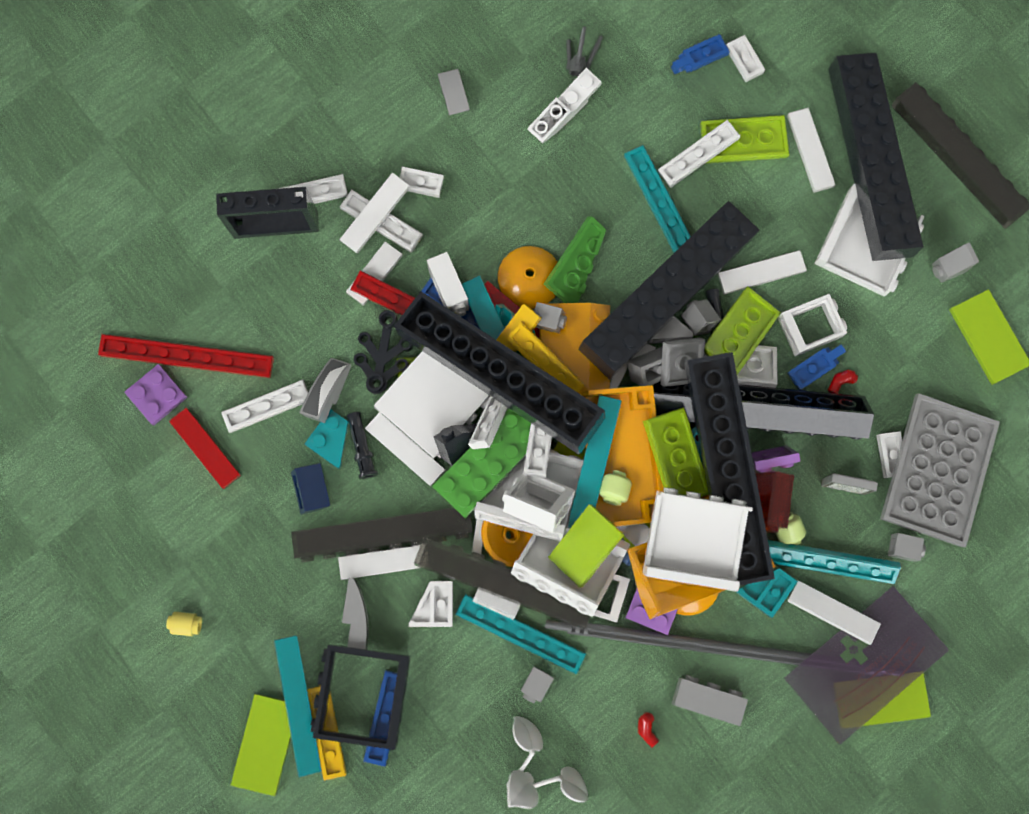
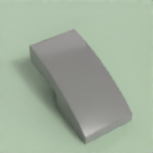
[438,69,470,115]

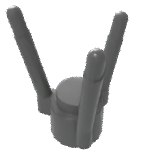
[566,26,603,77]

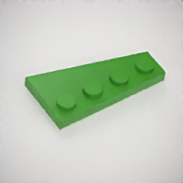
[543,216,606,303]

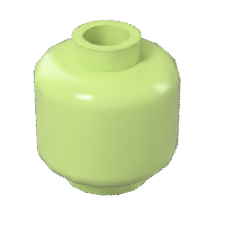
[600,470,632,506]
[773,512,806,545]

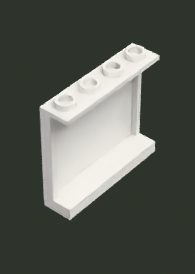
[814,184,925,297]
[374,351,490,459]
[475,450,583,541]
[643,488,753,591]
[511,524,630,617]

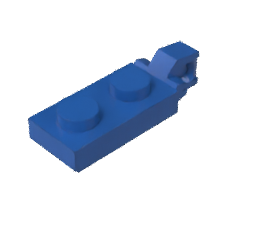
[671,34,730,74]
[787,345,846,390]

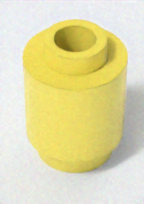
[166,611,202,636]

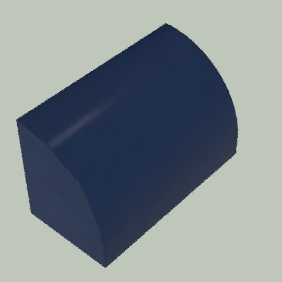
[291,463,331,515]

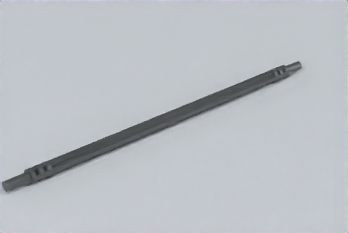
[545,619,904,677]

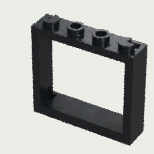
[216,187,319,239]
[310,644,411,750]

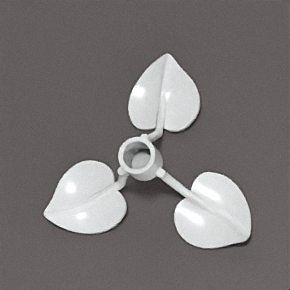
[507,716,588,809]

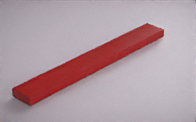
[98,334,274,379]

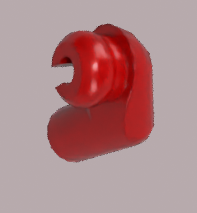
[827,369,858,394]
[637,712,659,748]

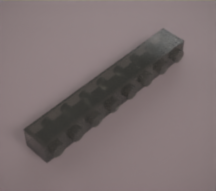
[891,82,1029,229]
[291,508,473,563]
[414,536,590,630]

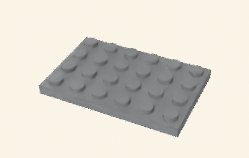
[880,393,1000,547]

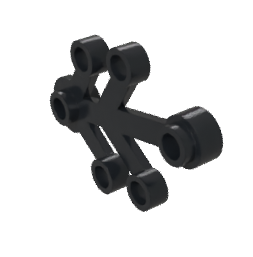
[354,310,414,394]

